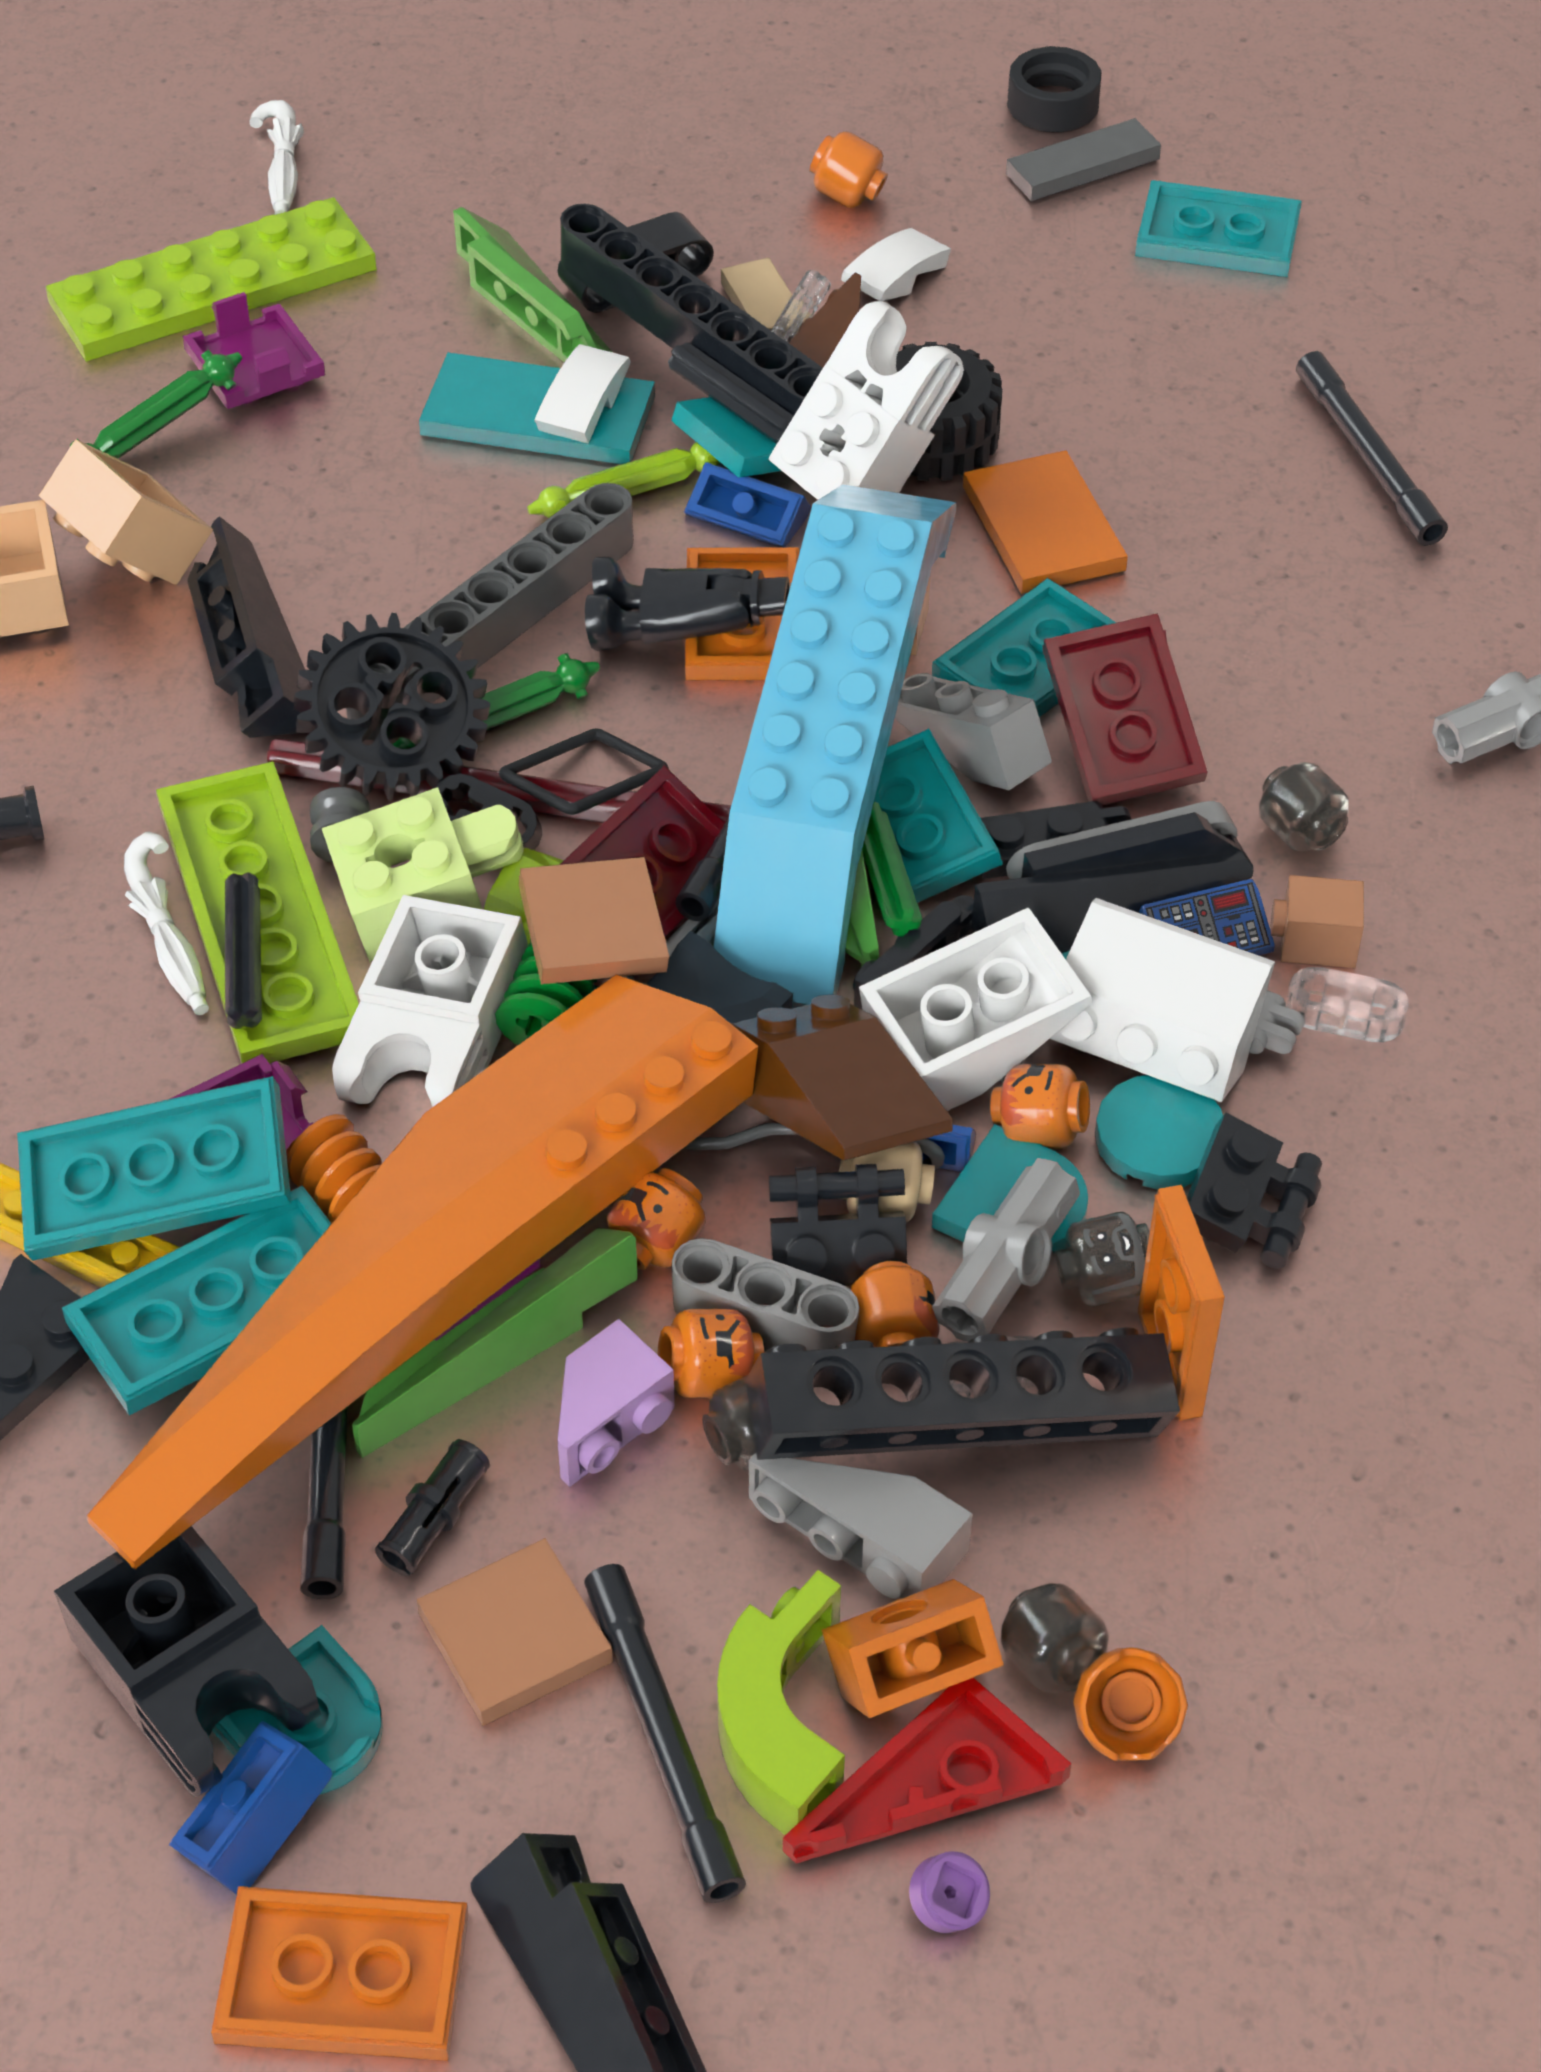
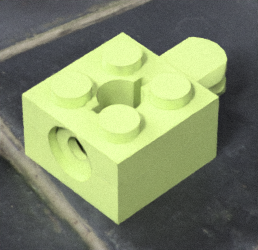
[321,787,524,962]

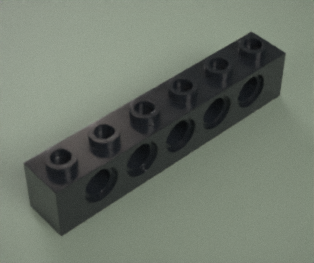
[745,1327,1180,1460]

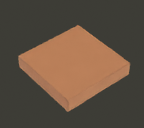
[519,857,669,984]
[416,1538,613,1726]

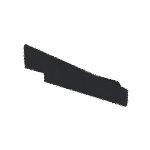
[971,812,1254,954]

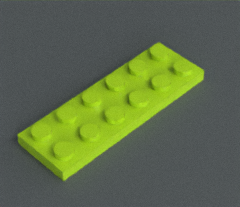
[46,197,377,362]
[156,761,359,1064]

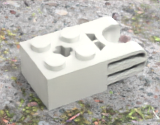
[768,301,964,500]
[332,895,528,1107]

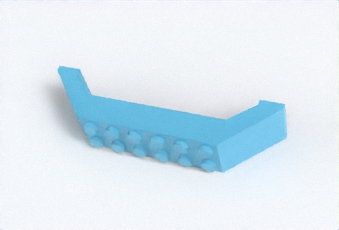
[713,484,956,1009]

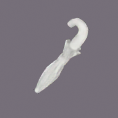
[250,100,304,215]
[124,831,209,1015]

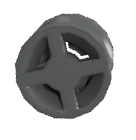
[310,787,370,863]

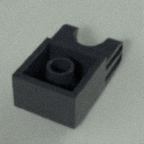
[54,1526,321,1797]

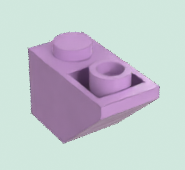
[558,1319,675,1487]

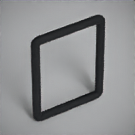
[499,728,669,815]

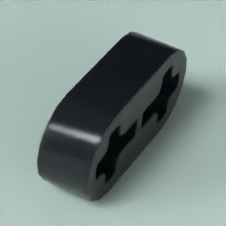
[435,774,542,850]

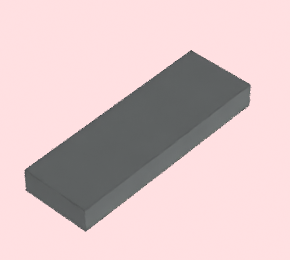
[1006,118,1161,201]

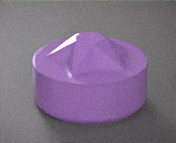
[909,1851,990,1933]

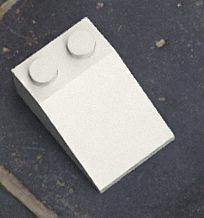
[859,907,1092,1111]

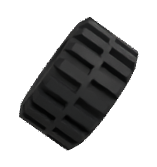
[896,342,1003,481]

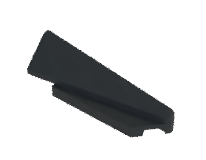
[187,516,305,738]
[471,1833,707,2072]

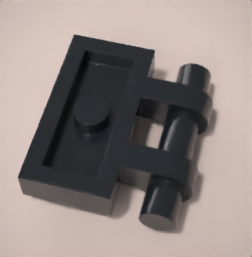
[1187,1112,1322,1269]
[768,1164,907,1286]

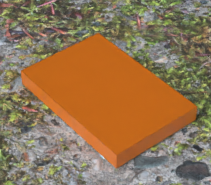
[963,450,1128,594]
[685,547,799,680]
[1138,1185,1225,1421]
[211,1886,469,2061]

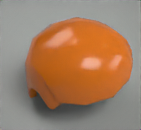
[1073,1647,1188,1761]

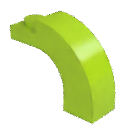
[717,1570,845,1835]

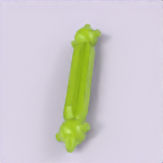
[527,442,720,518]

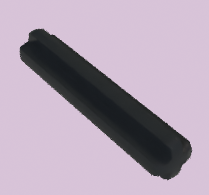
[668,343,794,444]
[225,872,262,1029]

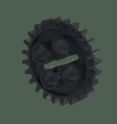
[294,613,490,800]

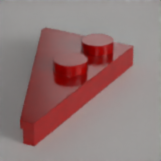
[782,1677,1072,1863]

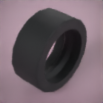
[1007,46,1102,132]

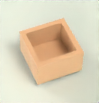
[39,439,213,585]
[0,500,69,637]

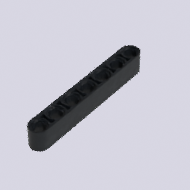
[560,203,823,416]

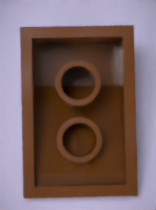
[732,995,953,1161]

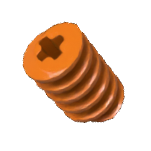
[286,1114,382,1224]

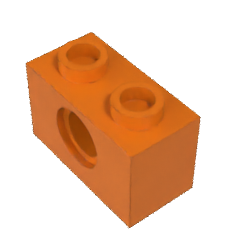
[822,1579,1004,1718]

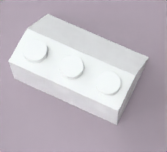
[1050,898,1275,1102]

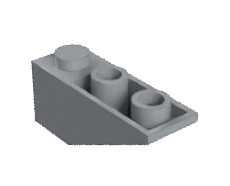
[894,673,1052,790]
[749,1453,973,1599]

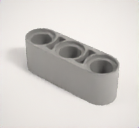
[672,1238,859,1352]

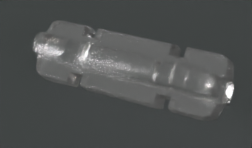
[771,270,831,343]

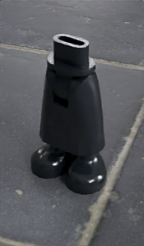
[585,557,790,651]

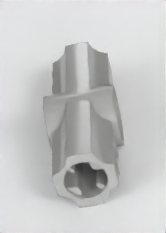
[1432,671,1541,764]
[932,1158,1080,1342]

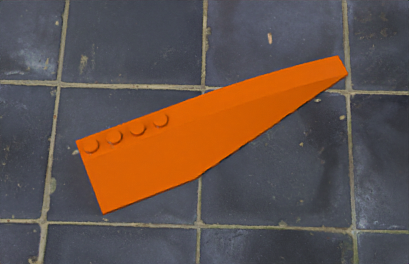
[87,975,758,1569]

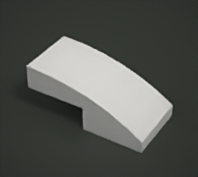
[841,228,951,301]
[534,344,631,444]

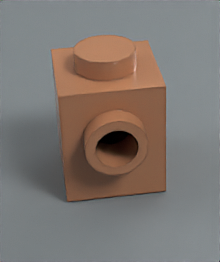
[1270,875,1364,968]

